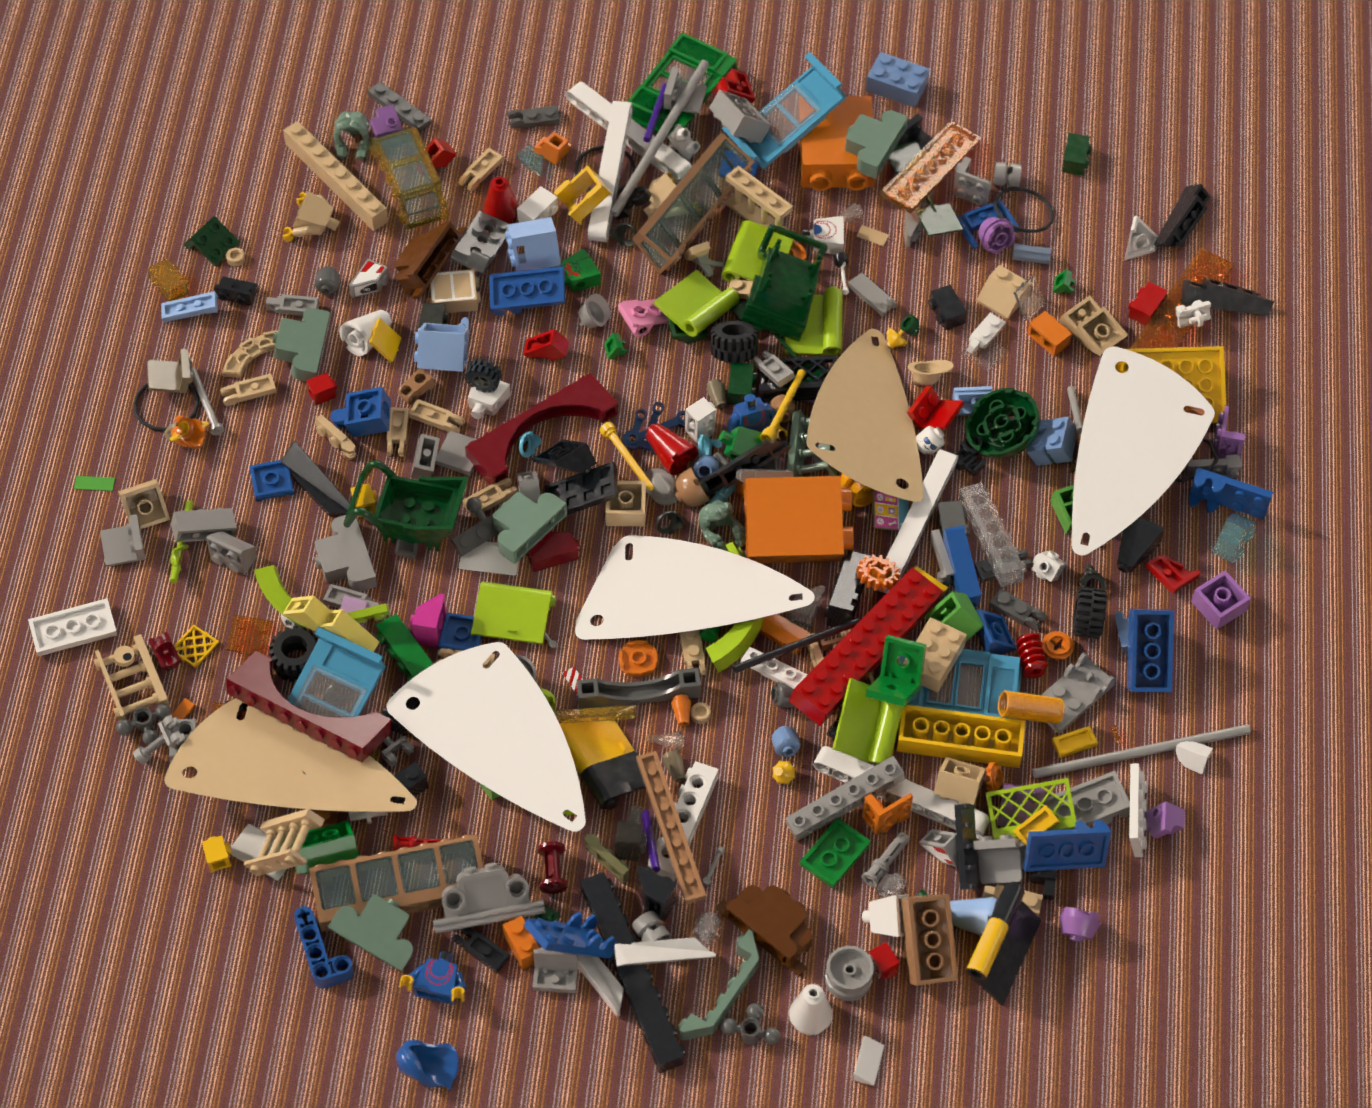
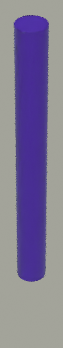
[643,83,667,143]
[642,810,660,873]

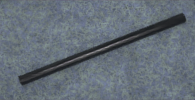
[732,618,860,673]

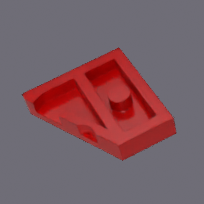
[1145,554,1201,594]

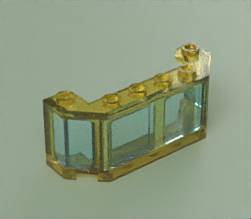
[368,126,448,230]

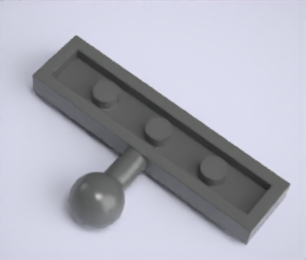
[368,81,431,133]
[450,497,500,557]

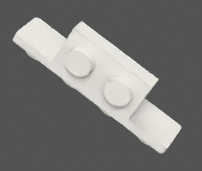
[741,647,808,689]

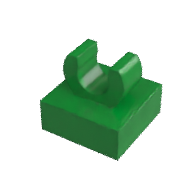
[1053,269,1076,295]
[604,333,628,360]

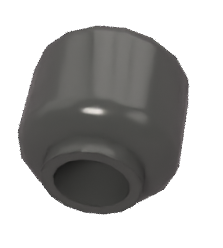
[315,266,340,295]
[771,682,795,708]

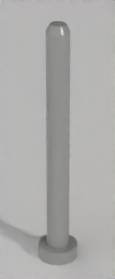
[190,367,224,435]

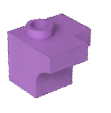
[370,104,402,142]
[1145,801,1185,839]

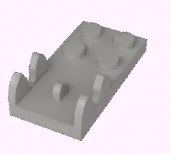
[1040,652,1116,734]
[1044,771,1130,826]

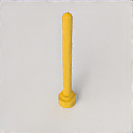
[760,369,805,441]
[600,422,654,491]

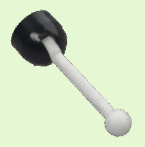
[833,252,849,295]

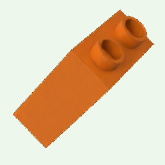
[798,96,875,191]
[744,476,854,563]

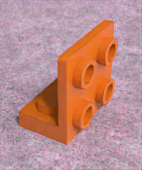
[862,793,913,835]

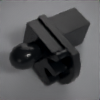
[1029,870,1057,900]

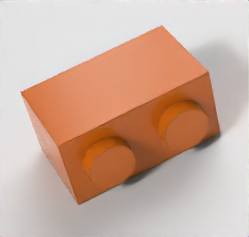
[1027,311,1072,357]
[503,916,540,970]

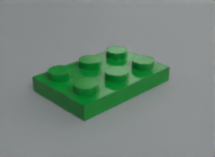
[799,818,871,889]

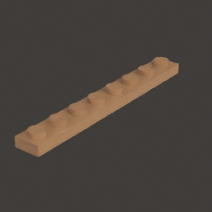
[636,751,706,904]

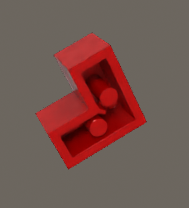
[711,69,756,104]

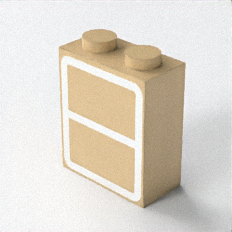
[430,269,481,313]

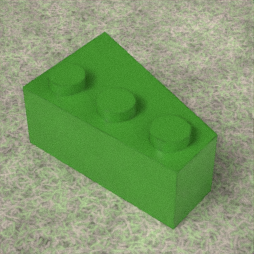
[1050,485,1074,534]

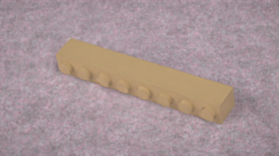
[283,121,388,231]

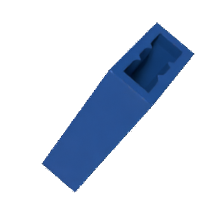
[943,525,982,608]

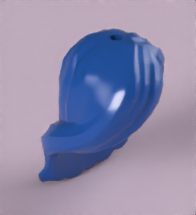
[396,1040,459,1090]

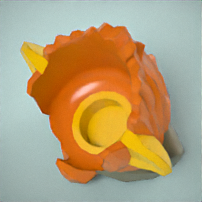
[164,415,209,449]

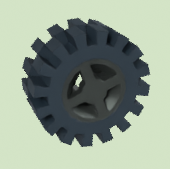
[465,359,502,392]

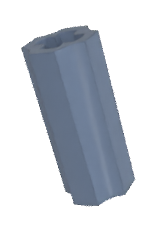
[1012,243,1051,265]

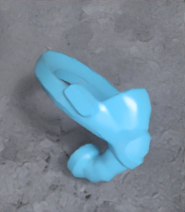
[518,432,542,458]
[698,434,722,457]

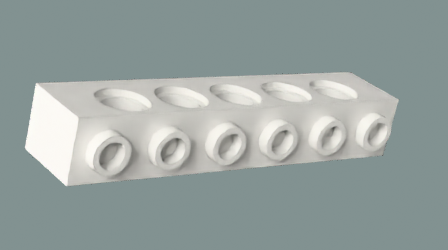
[648,761,718,882]

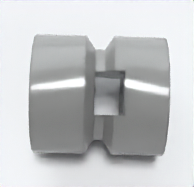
[993,162,1022,187]
[632,911,671,942]

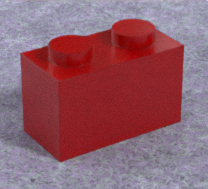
[1128,281,1168,327]

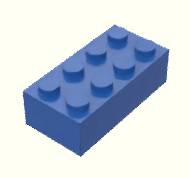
[1127,609,1174,692]

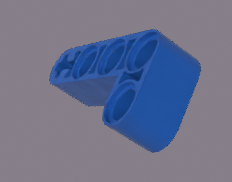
[294,906,354,989]

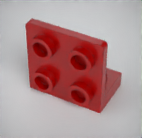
[907,386,964,430]

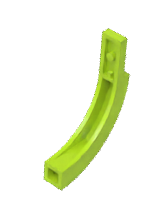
[706,542,764,673]
[254,565,391,631]

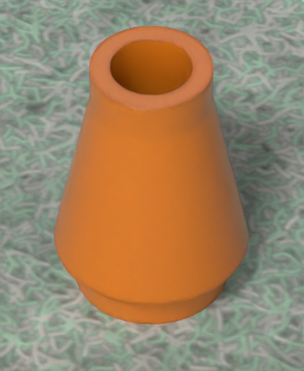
[671,694,691,726]

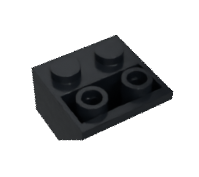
[637,865,677,922]

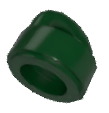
[901,315,920,336]

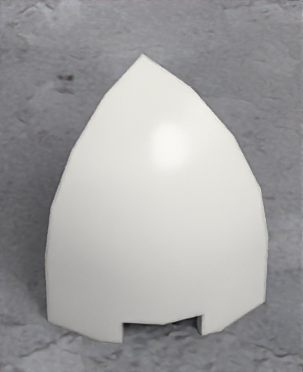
[1176,741,1213,774]

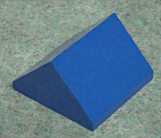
[977,609,1017,655]

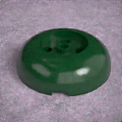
[965,388,1041,459]

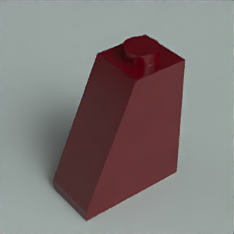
[526,531,581,572]

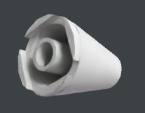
[339,310,391,356]
[789,984,832,1035]

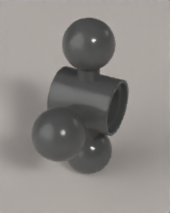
[116,704,172,745]
[721,1003,780,1045]

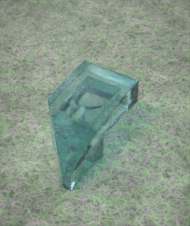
[516,144,543,176]

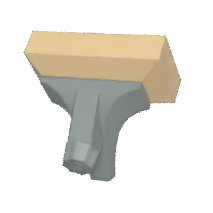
[683,241,724,277]

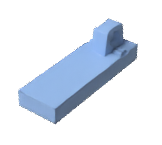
[161,291,218,323]

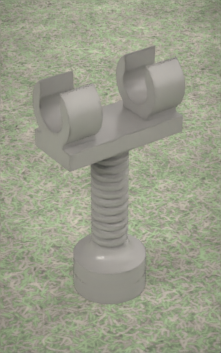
[133,715,186,764]
[381,736,414,767]

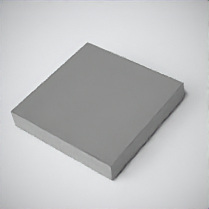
[435,431,477,476]

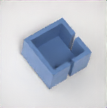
[1027,417,1078,466]

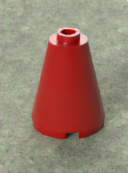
[483,177,519,224]
[646,423,698,476]

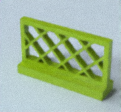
[986,778,1077,840]

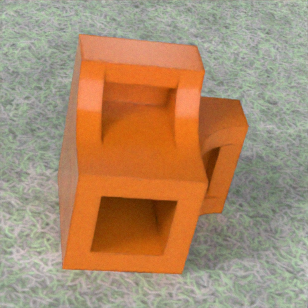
[533,132,571,165]

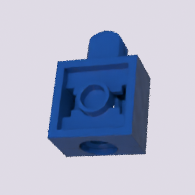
[330,387,391,438]

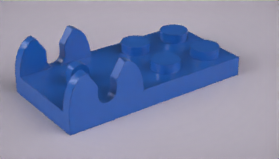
[489,266,566,316]
[1188,467,1273,519]
[1023,820,1111,872]
[524,912,617,958]

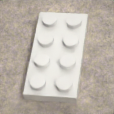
[28,598,117,657]
[1129,763,1148,857]

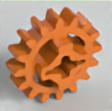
[856,554,900,592]

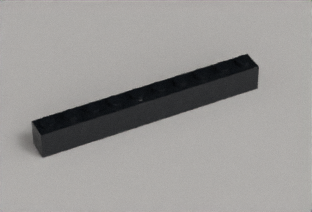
[580,872,686,1074]

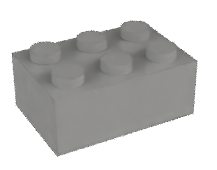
[709,89,771,143]

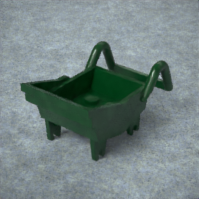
[741,224,828,342]
[343,460,469,552]

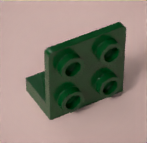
[183,215,240,266]

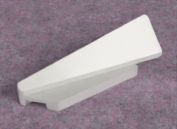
[614,937,716,966]
[577,954,624,1017]

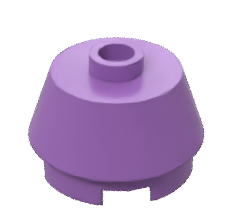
[978,217,1016,254]
[1059,907,1101,942]

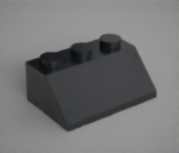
[532,439,597,474]

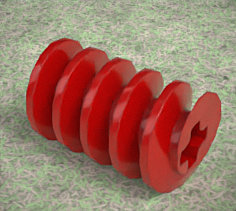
[1016,633,1048,678]

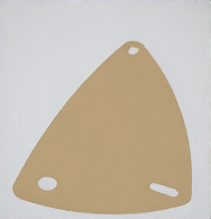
[806,329,924,502]
[164,698,417,812]

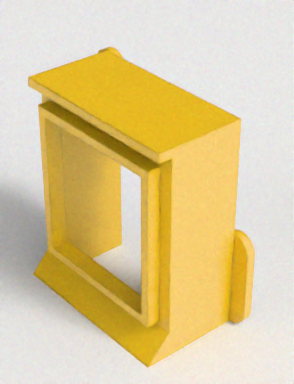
[554,165,612,225]

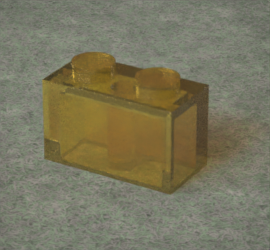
[147,258,189,302]

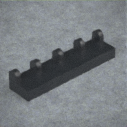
[954,803,980,890]

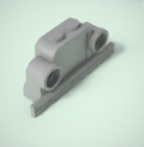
[433,863,545,934]

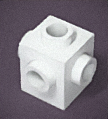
[1032,550,1067,582]

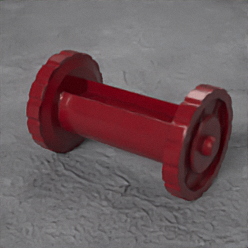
[538,841,568,894]

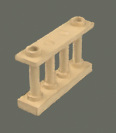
[725,166,793,230]
[93,634,170,720]
[243,809,325,876]

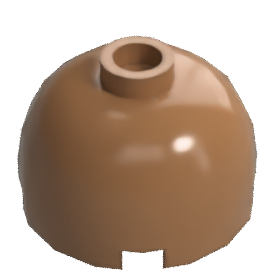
[674,468,710,507]

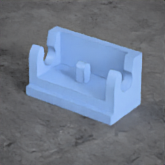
[952,386,992,416]

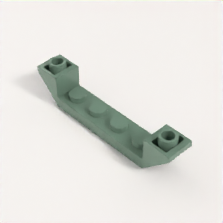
[678,929,759,1041]

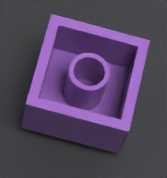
[1191,570,1251,630]

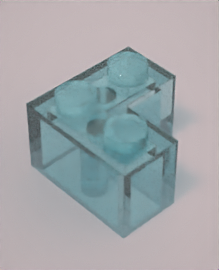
[1211,513,1257,563]

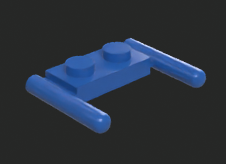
[957,200,1020,249]

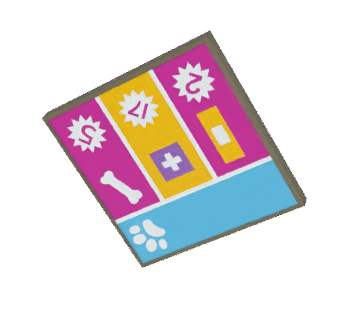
[872,490,909,532]

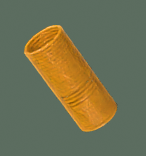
[998,691,1065,724]

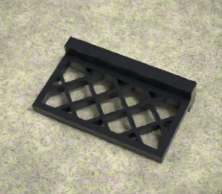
[759,356,837,402]

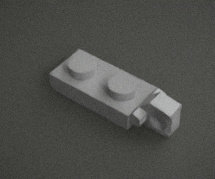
[266,294,320,316]
[323,584,379,608]

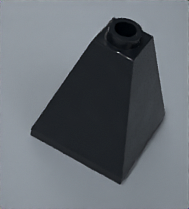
[1117,517,1164,573]

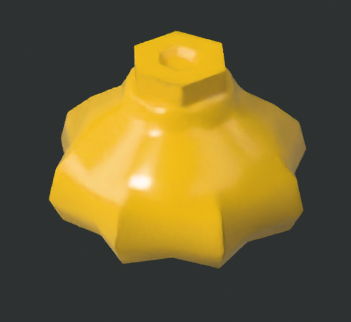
[887,328,907,349]
[772,760,796,785]

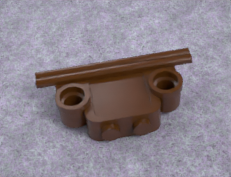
[394,221,468,299]
[715,885,812,977]

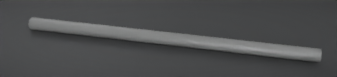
[610,60,709,217]
[1032,724,1251,779]

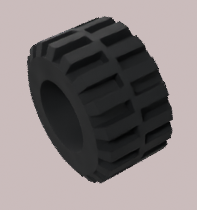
[711,321,758,363]
[1072,586,1107,639]
[269,626,318,682]

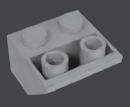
[206,531,257,575]

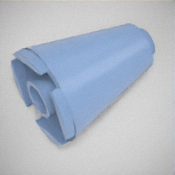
[950,897,999,936]

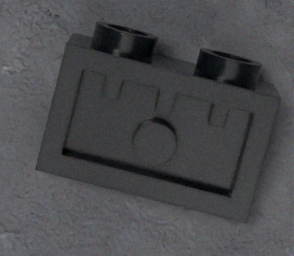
[214,276,259,306]

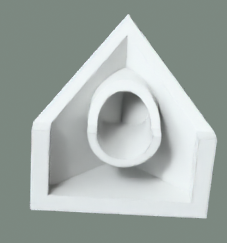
[1124,216,1158,261]

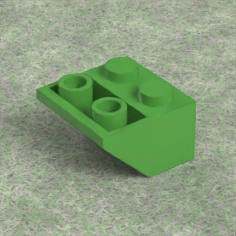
[925,591,984,642]

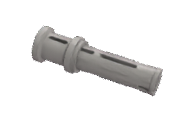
[862,832,910,888]

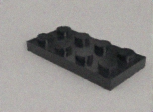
[545,462,619,515]

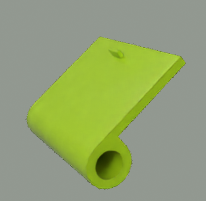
[721,220,794,283]
[653,270,740,337]
[785,286,842,356]
[471,581,556,645]
[832,678,903,766]

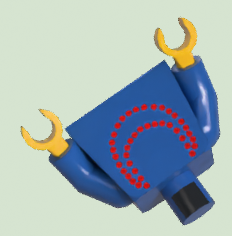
[727,394,788,440]
[399,951,466,1005]

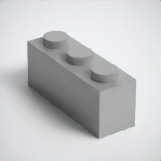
[171,508,237,543]

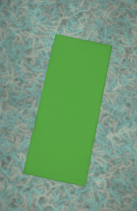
[74,476,115,491]

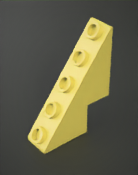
[283,596,379,652]

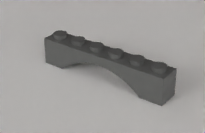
[577,668,701,710]

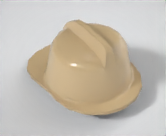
[908,360,954,386]

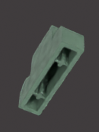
[845,110,908,179]
[273,308,330,382]
[493,492,567,564]
[328,894,413,972]

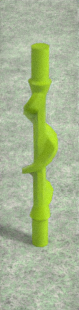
[170,501,193,584]

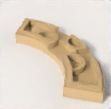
[222,330,279,378]

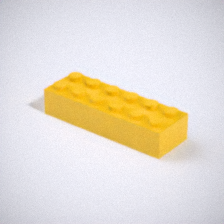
[897,705,1026,768]

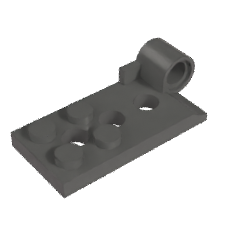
[451,211,509,274]

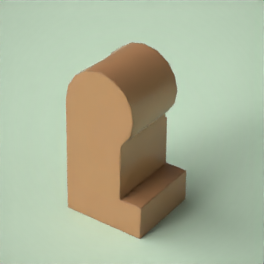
[397,368,435,405]

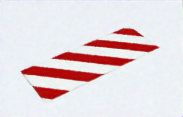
[562,667,583,694]

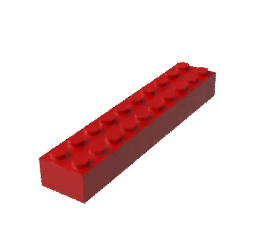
[789,567,944,726]

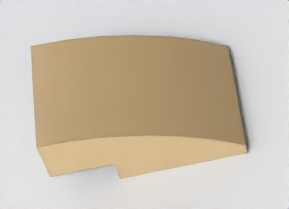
[1058,296,1128,356]

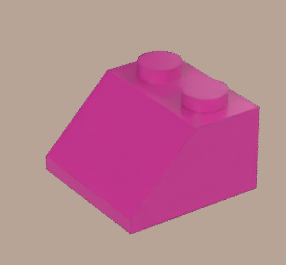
[410,593,447,649]

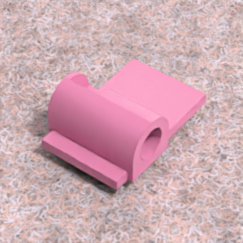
[618,299,668,338]

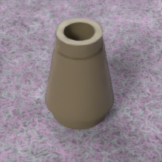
[706,379,727,409]
[662,750,685,783]

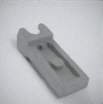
[1184,455,1242,478]

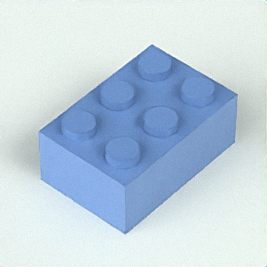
[866,52,930,108]

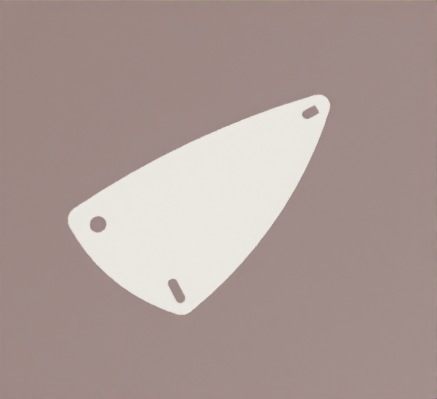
[1072,347,1215,555]
[575,535,815,640]
[387,642,586,832]

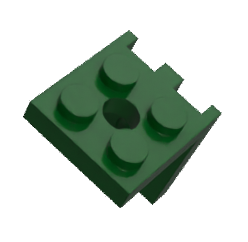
[866,635,927,707]

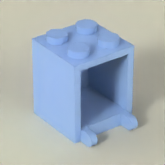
[505,217,561,271]
[414,317,469,372]

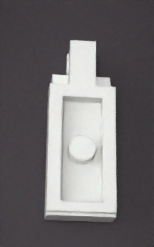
[967,312,1006,355]

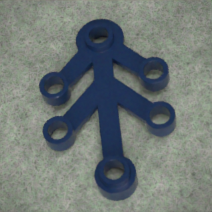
[622,402,685,455]

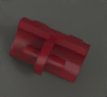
[148,632,182,671]

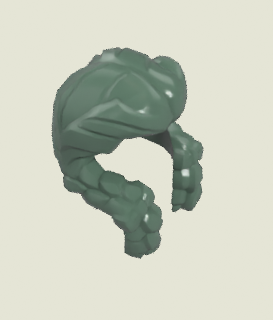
[333,111,371,160]
[698,500,746,552]

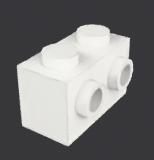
[517,186,558,222]
[685,397,716,443]

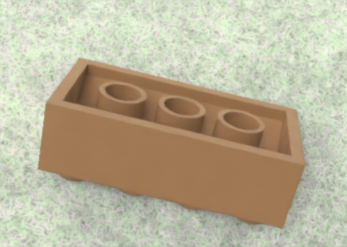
[901,894,958,986]

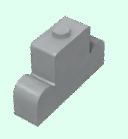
[314,515,377,592]

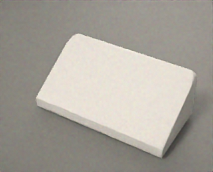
[853,1036,884,1086]

